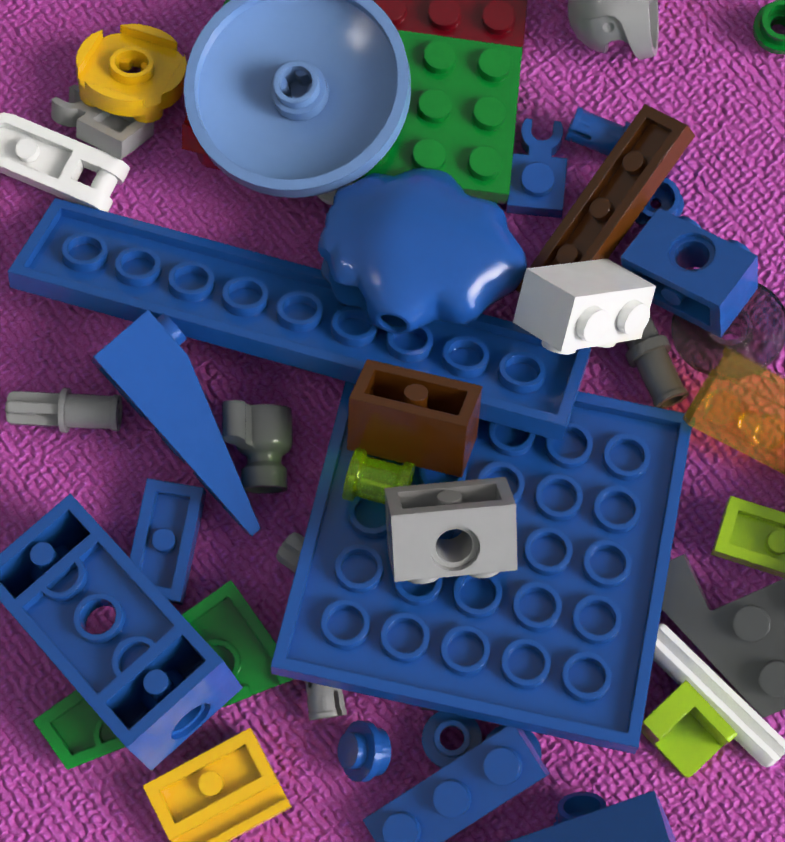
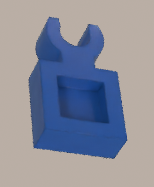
[506,118,568,218]

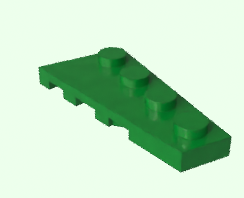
[33,580,294,770]

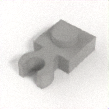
[51,85,154,160]

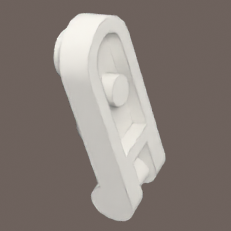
[0,112,130,212]

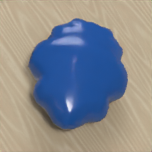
[318,168,527,334]

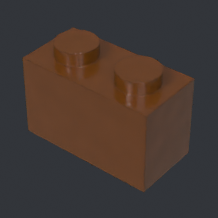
[347,359,483,478]

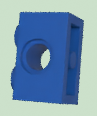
[621,208,758,338]

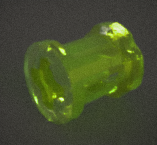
[342,447,415,505]

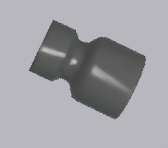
[222,400,293,494]

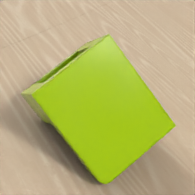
[641,680,738,778]

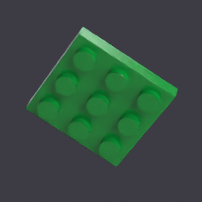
[352,30,523,204]

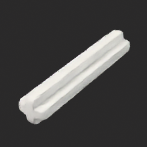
[653,623,785,767]

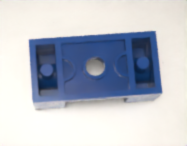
[0,493,243,771]

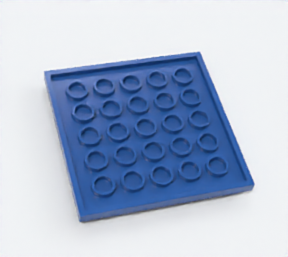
[271,381,694,754]

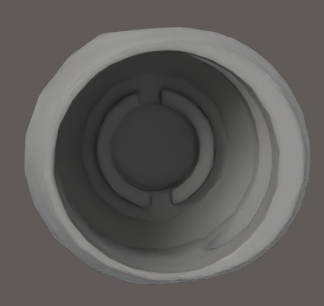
[567,0,659,60]

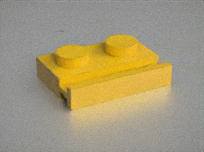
[143,728,292,842]

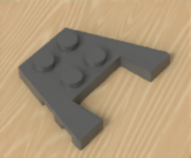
[662,554,785,718]

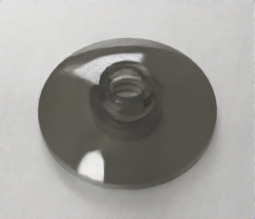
[671,283,785,378]

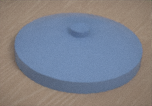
[184,0,411,198]

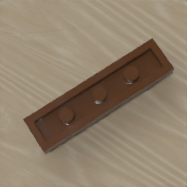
[516,104,695,294]

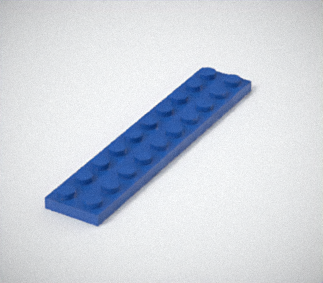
[8,198,592,442]

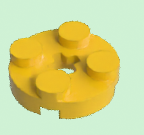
[76,23,187,123]

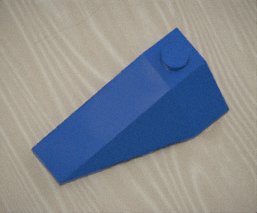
[91,310,261,536]

